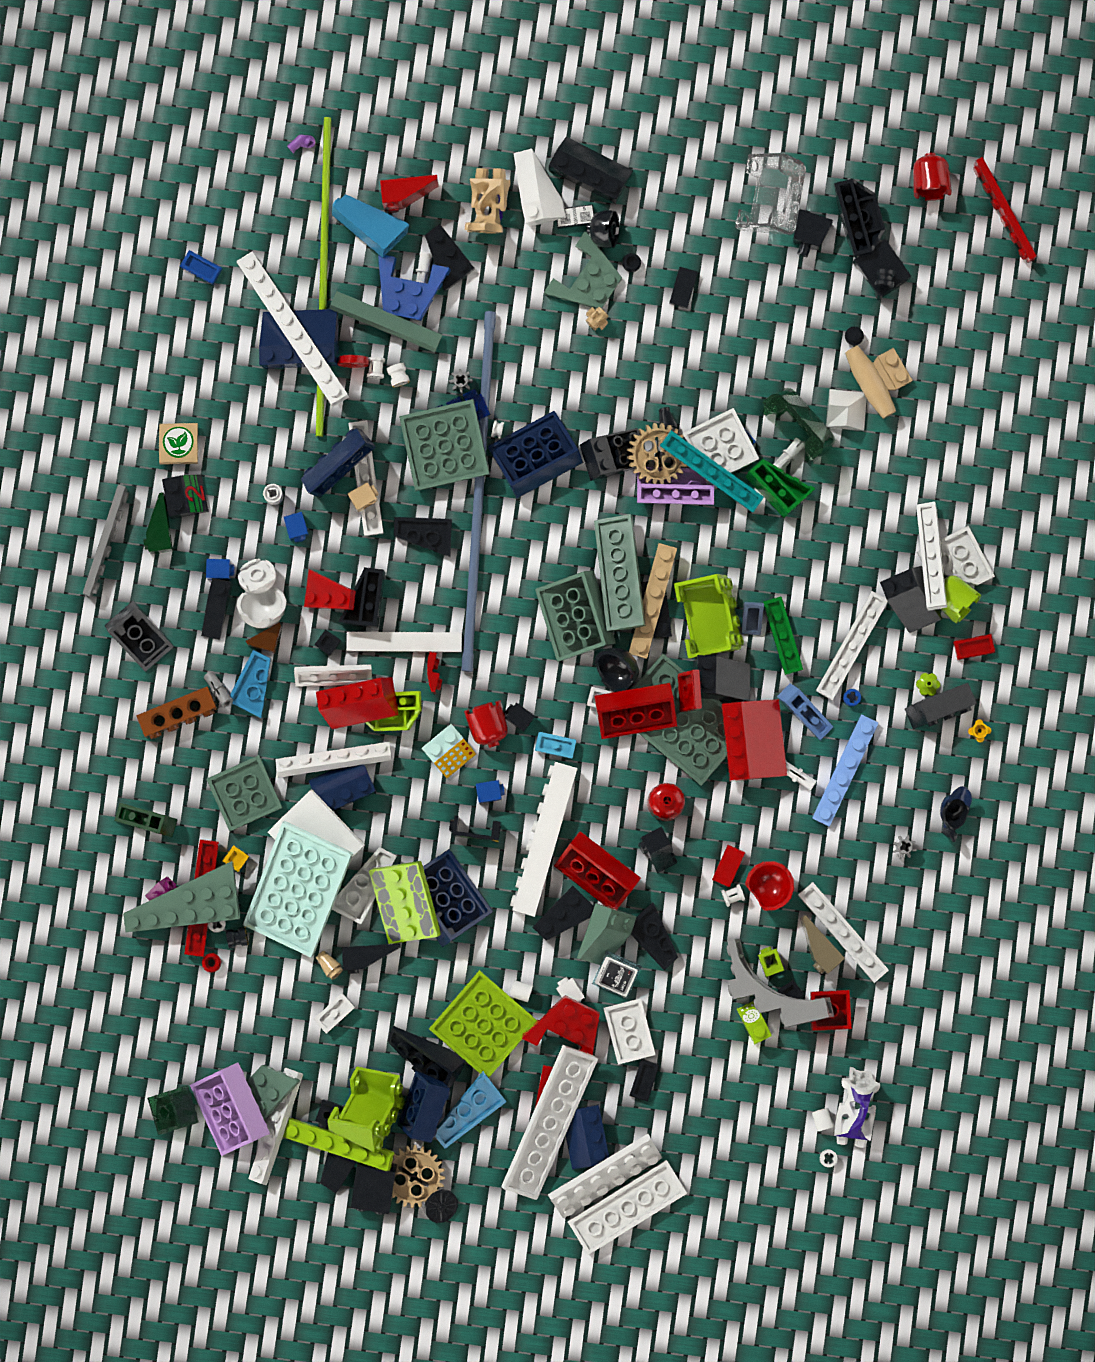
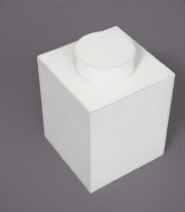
[556,977,585,1001]

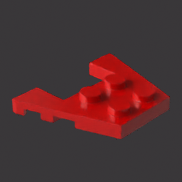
[522,995,600,1055]

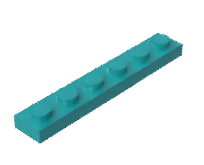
[660,430,764,513]

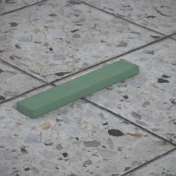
[329,291,442,352]

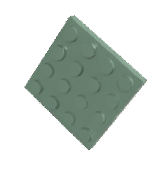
[399,399,490,491]

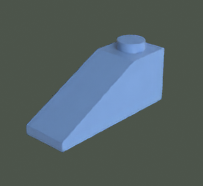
[777,683,833,740]

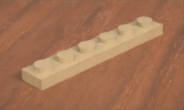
[629,543,677,659]

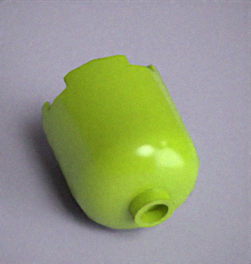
[941,575,982,624]

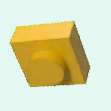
[223,845,250,872]

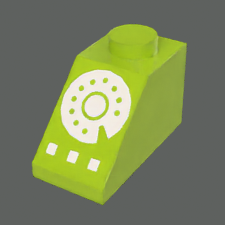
[737,1001,772,1044]

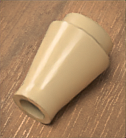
[316,951,343,980]

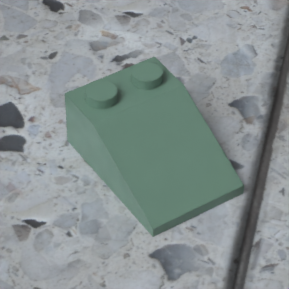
[577,903,636,965]

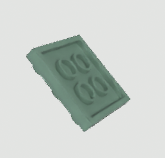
[206,755,283,832]

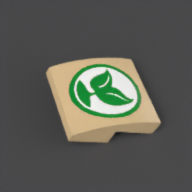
[159,423,198,464]

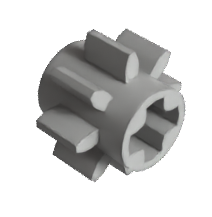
[449,369,473,394]
[893,835,916,858]

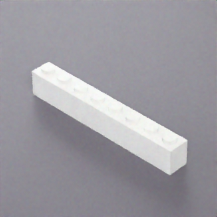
[510,762,577,917]

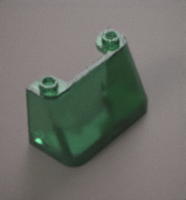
[760,388,835,466]

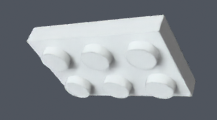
[604,998,655,1064]

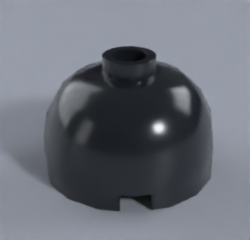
[587,210,619,248]

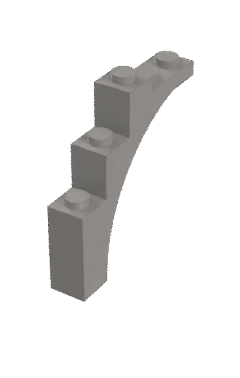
[727,939,834,1027]

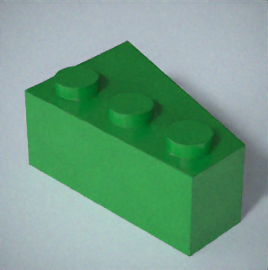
[745,459,816,518]

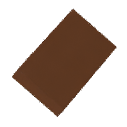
[246,623,282,653]

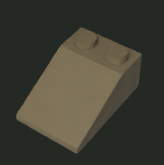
[800,915,845,974]

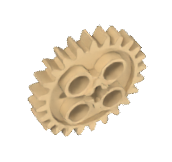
[627,423,687,484]
[392,1145,445,1208]

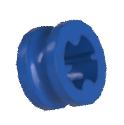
[843,689,861,706]

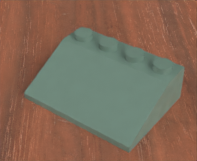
[535,571,616,662]

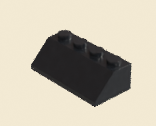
[549,137,633,204]

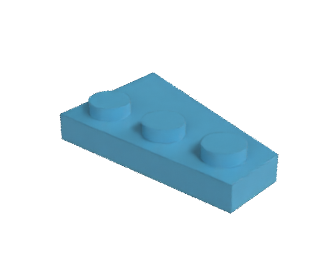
[230,650,271,719]

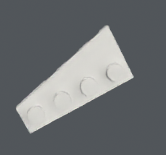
[332,847,397,925]

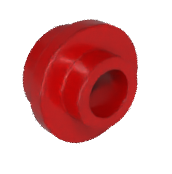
[202,953,221,973]

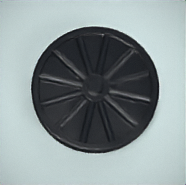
[424,1189,458,1223]

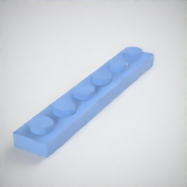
[812,714,878,827]

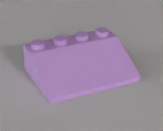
[190,1063,270,1156]

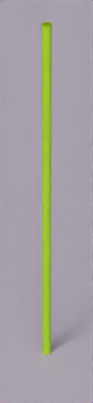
[316,117,331,437]

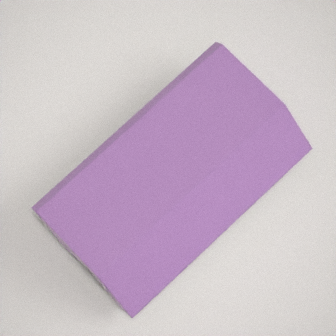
[637,467,714,505]

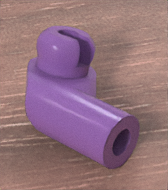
[287,135,316,153]

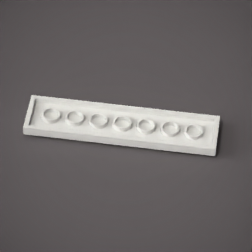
[501,1045,598,1200]

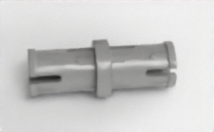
[204,671,233,707]

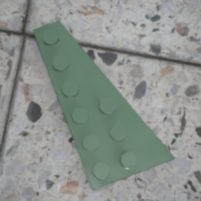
[123,861,240,933]

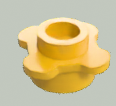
[968,719,991,742]

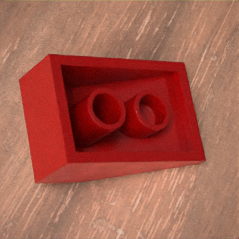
[380,175,439,213]

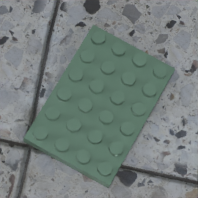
[633,653,727,786]

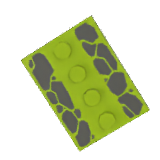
[369,861,441,944]

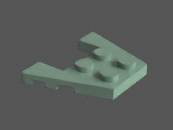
[544,232,622,309]

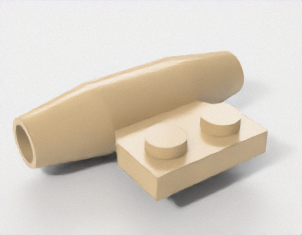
[845,345,913,419]

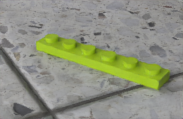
[283,1118,394,1171]

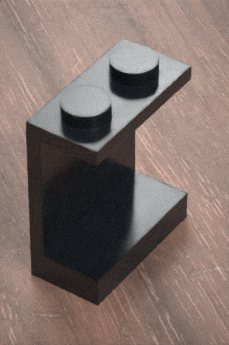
[449,815,501,842]

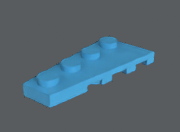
[435,1071,506,1149]

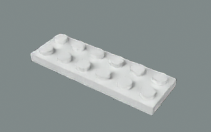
[548,1134,662,1218]
[568,1160,687,1255]

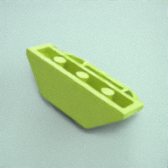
[366,691,422,731]

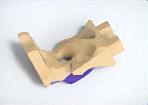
[465,168,510,234]

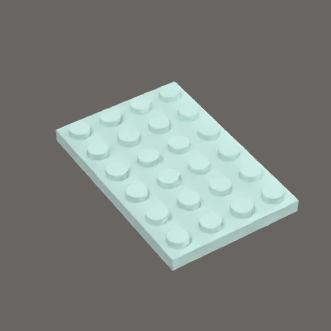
[243,821,353,957]

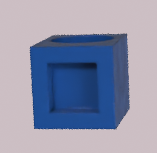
[284,512,309,543]
[206,559,235,581]
[476,780,505,804]

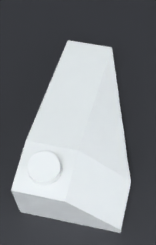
[514,149,566,227]

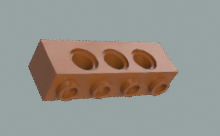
[136,686,218,739]

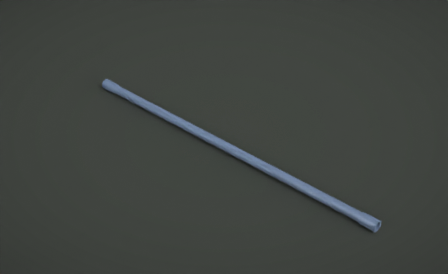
[461,311,496,672]

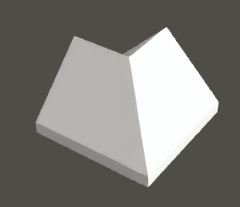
[826,389,867,431]

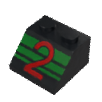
[162,474,209,519]

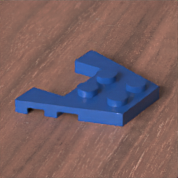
[378,255,451,321]

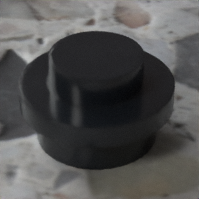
[622,253,641,272]
[845,326,864,346]

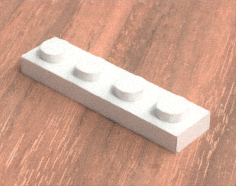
[294,665,372,687]

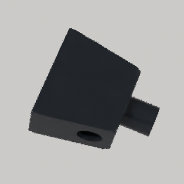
[793,209,833,257]

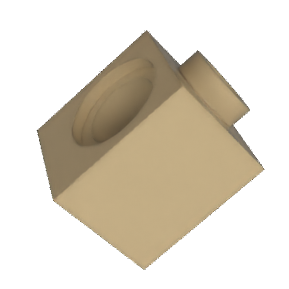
[348,482,379,513]

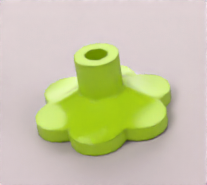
[916,673,940,696]

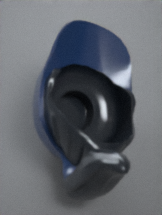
[940,786,972,842]

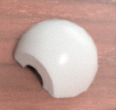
[237,587,286,628]

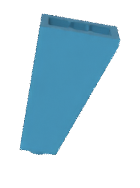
[332,194,409,258]

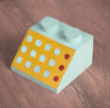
[422,724,476,779]

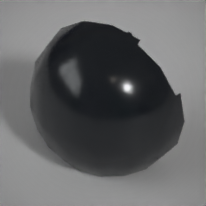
[595,648,639,692]

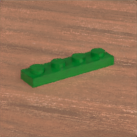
[763,596,803,675]

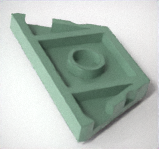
[247,1065,300,1120]

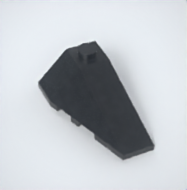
[387,1026,466,1088]
[320,1152,357,1193]

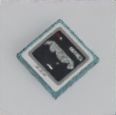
[592,950,642,999]

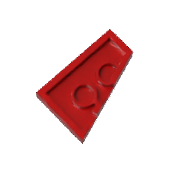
[304,569,356,610]

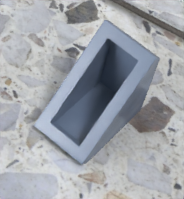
[742,602,764,635]

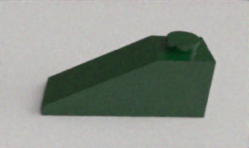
[143,492,173,554]
[114,803,178,838]

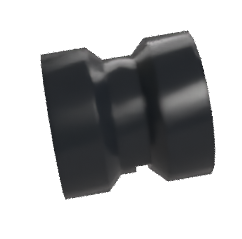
[226,927,249,949]

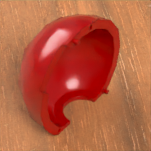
[745,861,795,911]

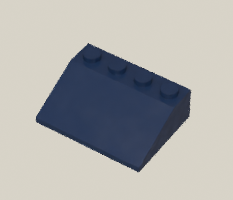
[259,309,339,369]
[488,411,584,499]
[423,849,493,947]

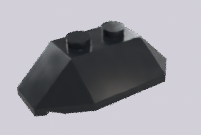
[834,178,886,257]

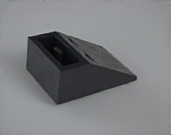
[579,428,649,481]

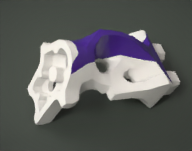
[834,1067,880,1148]

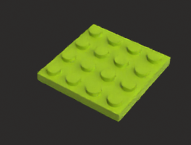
[429,970,537,1078]

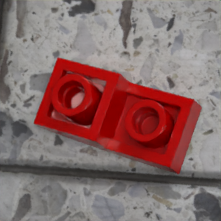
[427,651,443,694]

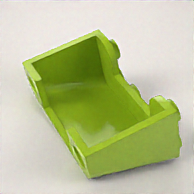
[674,574,744,659]
[328,1067,405,1153]

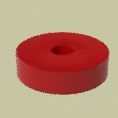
[338,355,369,368]

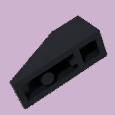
[201,578,233,640]
[342,944,401,974]

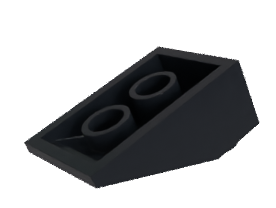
[880,566,942,633]
[105,600,174,672]
[693,655,750,702]

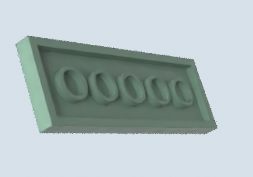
[594,514,646,633]

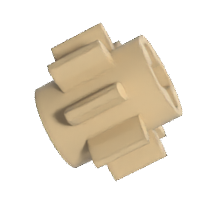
[585,307,609,330]

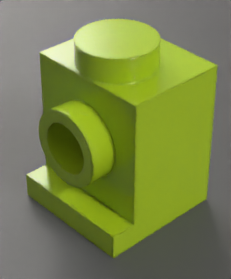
[757,946,784,977]

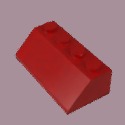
[316,677,399,729]
[594,683,677,739]
[554,831,641,909]

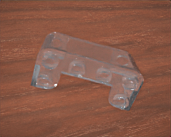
[735,153,806,235]

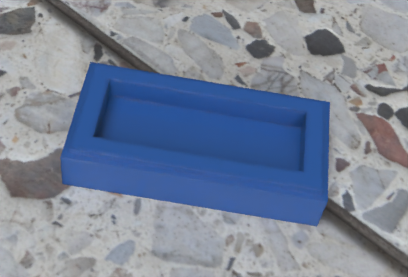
[180,250,222,285]

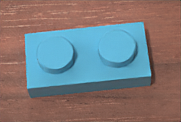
[535,732,576,759]

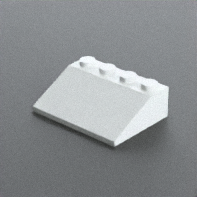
[268,789,365,859]

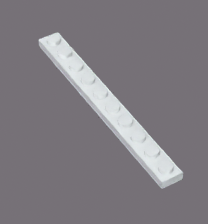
[236,252,349,407]

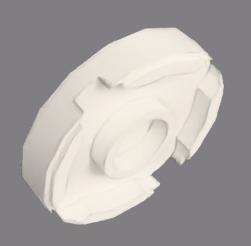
[238,559,277,594]

